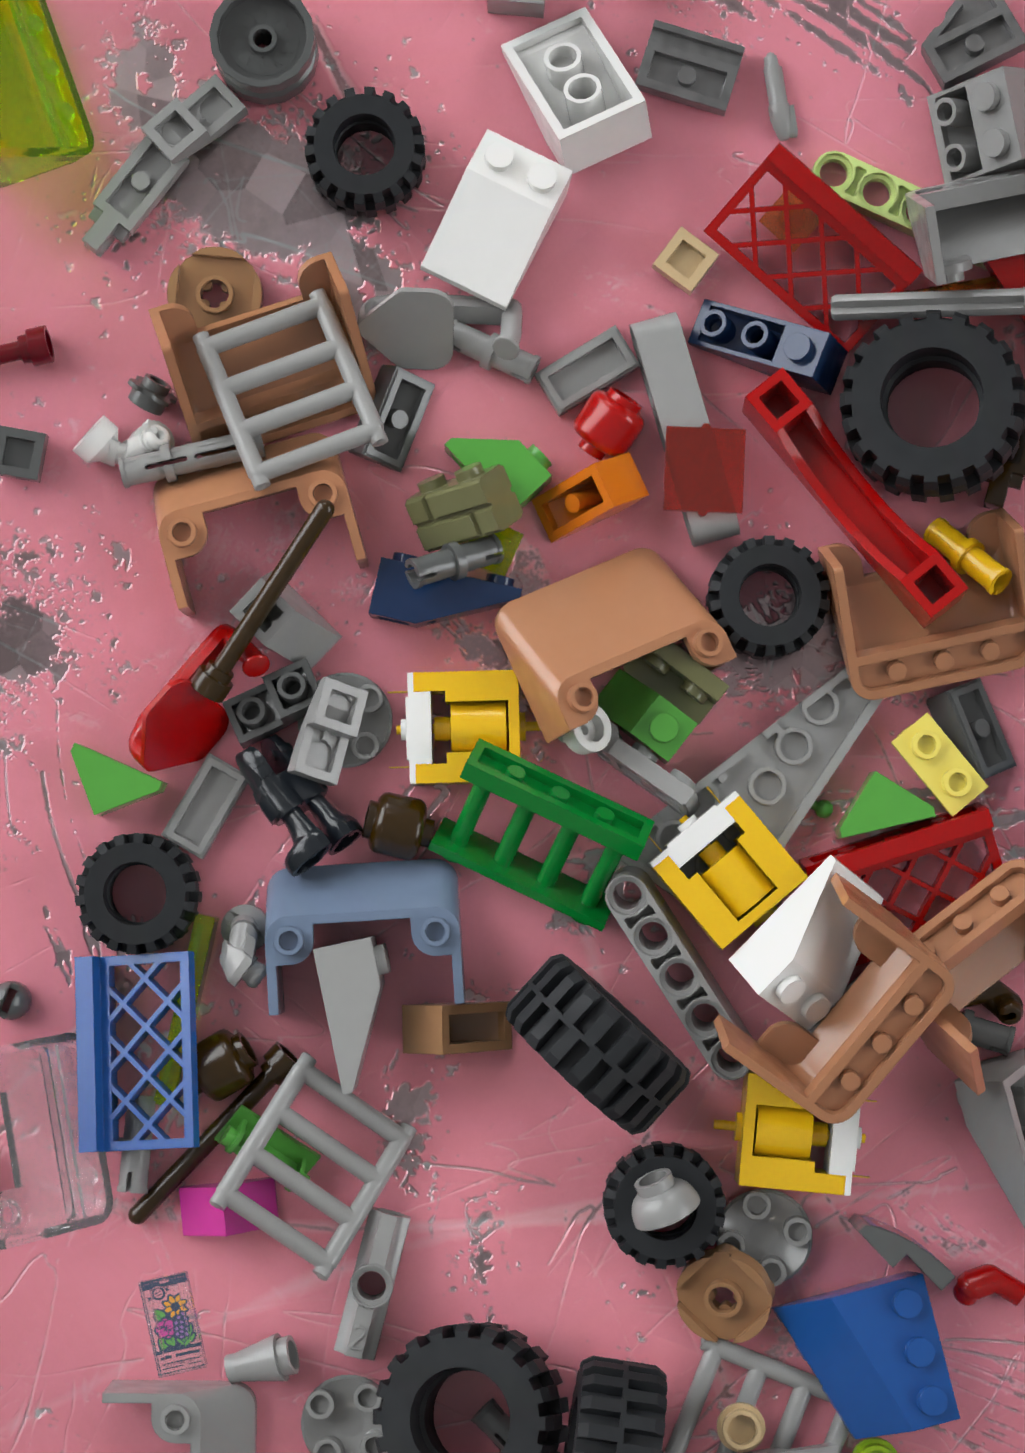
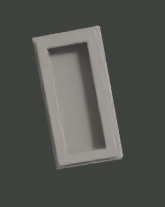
[534,325,640,417]
[161,753,248,859]

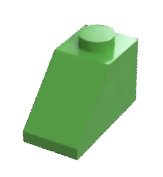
[444,438,552,508]
[598,668,697,764]

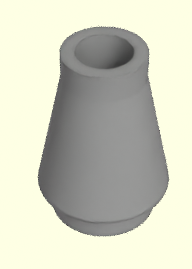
[224,1333,300,1384]

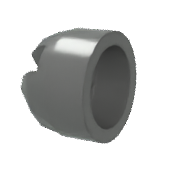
[0,981,32,1020]

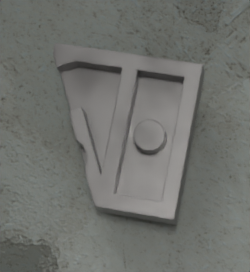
[921,0,1025,90]

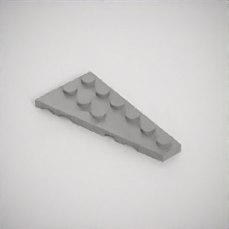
[620,668,883,898]

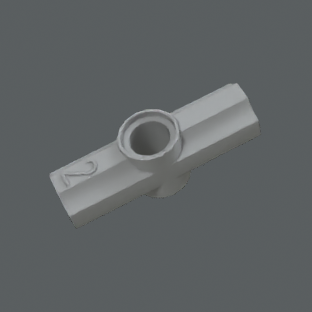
[334,1207,411,1361]

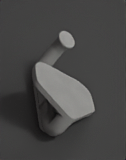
[357,287,523,370]

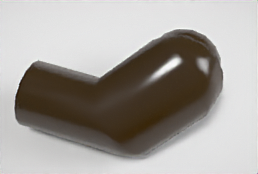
[964,980,1024,1025]

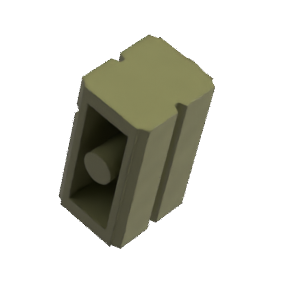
[405,462,523,552]

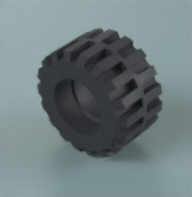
[304,86,426,218]
[706,536,830,660]
[75,833,202,955]
[602,1141,726,1269]

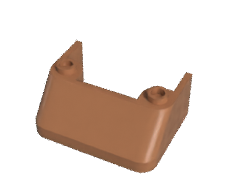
[153,433,370,616]
[913,859,1025,1096]
[713,873,955,1124]

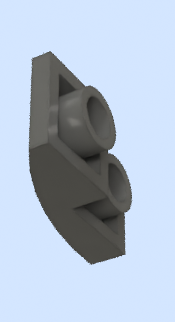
[222,657,318,749]

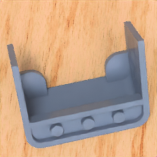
[265,859,466,1016]

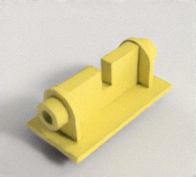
[891,712,989,817]

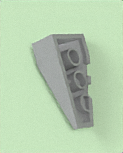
[954,1048,1025,1228]

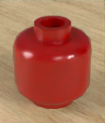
[574,387,644,461]

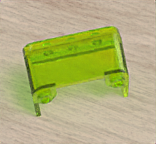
[0,0,94,188]

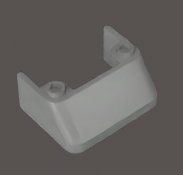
[905,167,1025,286]
[102,1380,257,1453]

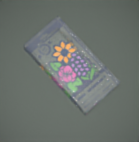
[138,1270,208,1378]

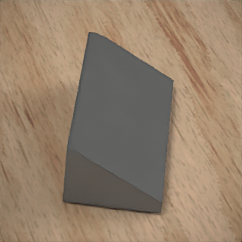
[348,365,435,472]
[927,678,1017,780]

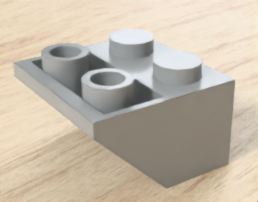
[927,66,1025,184]

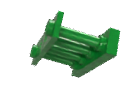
[428,738,655,932]

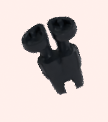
[236,734,363,877]

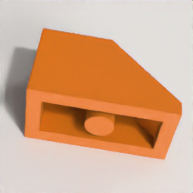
[531,452,649,543]

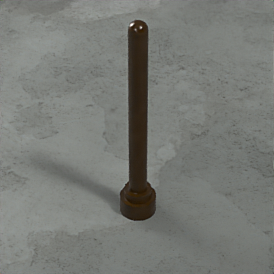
[191,499,335,703]
[128,1042,298,1224]

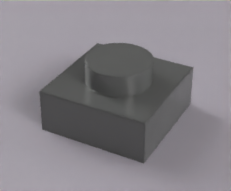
[0,425,49,483]

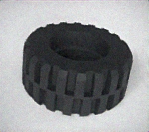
[840,310,1025,503]
[505,954,691,1135]
[373,1322,569,1453]
[564,1356,667,1453]

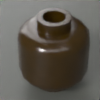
[362,792,435,860]
[197,1029,259,1101]

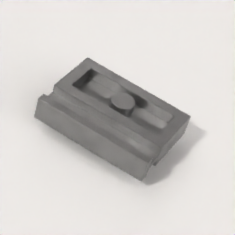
[635,20,745,116]

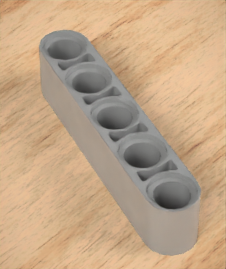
[629,312,740,547]
[605,866,752,1080]

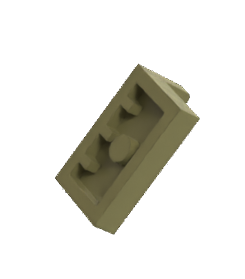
[623,643,730,725]

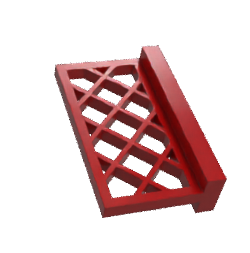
[703,142,923,354]
[798,802,1002,966]

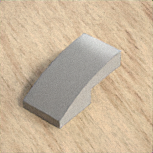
[141,74,248,164]
[287,677,369,786]

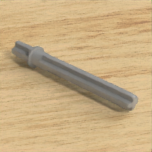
[831,287,1025,321]

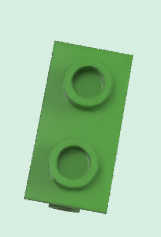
[214,1105,321,1192]

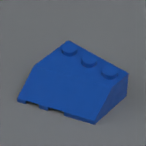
[772,1271,960,1439]

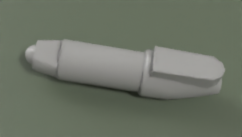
[763,52,798,141]

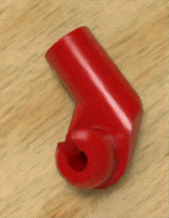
[953,1264,1025,1306]

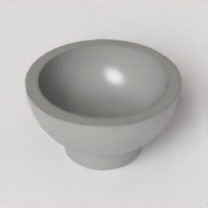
[632,1168,701,1231]

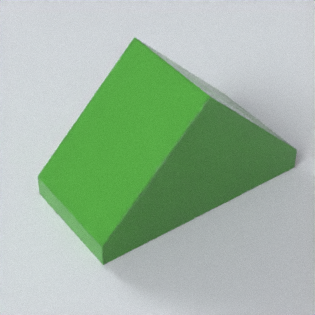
[70,743,168,816]
[834,771,936,839]

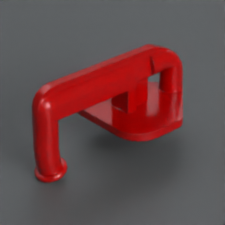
[129,624,270,772]

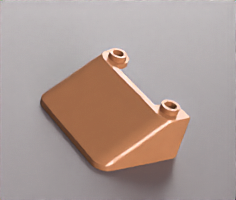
[148,251,375,457]
[817,508,1025,700]
[495,548,737,743]

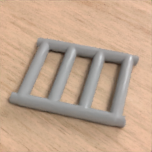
[192,288,389,491]
[209,1052,417,1281]
[662,1338,849,1453]

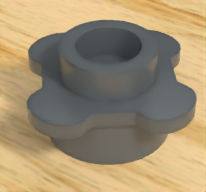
[128,373,178,416]

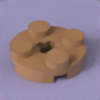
[167,247,264,328]
[676,1243,776,1344]

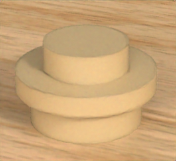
[716,1402,766,1453]

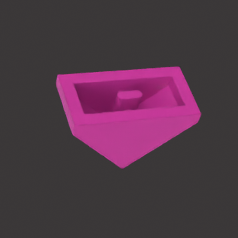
[179,1177,279,1236]

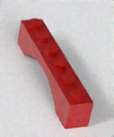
[742,367,968,629]

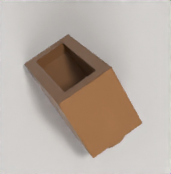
[402,1001,512,1055]

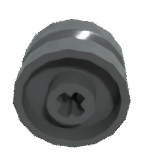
[209,0,319,105]

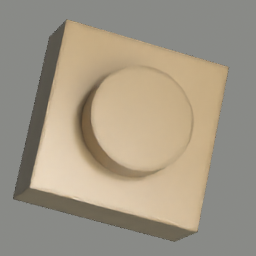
[652,227,719,296]

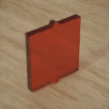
[663,423,746,517]

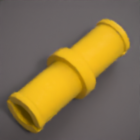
[923,517,1012,595]

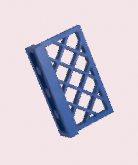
[74,951,200,1153]

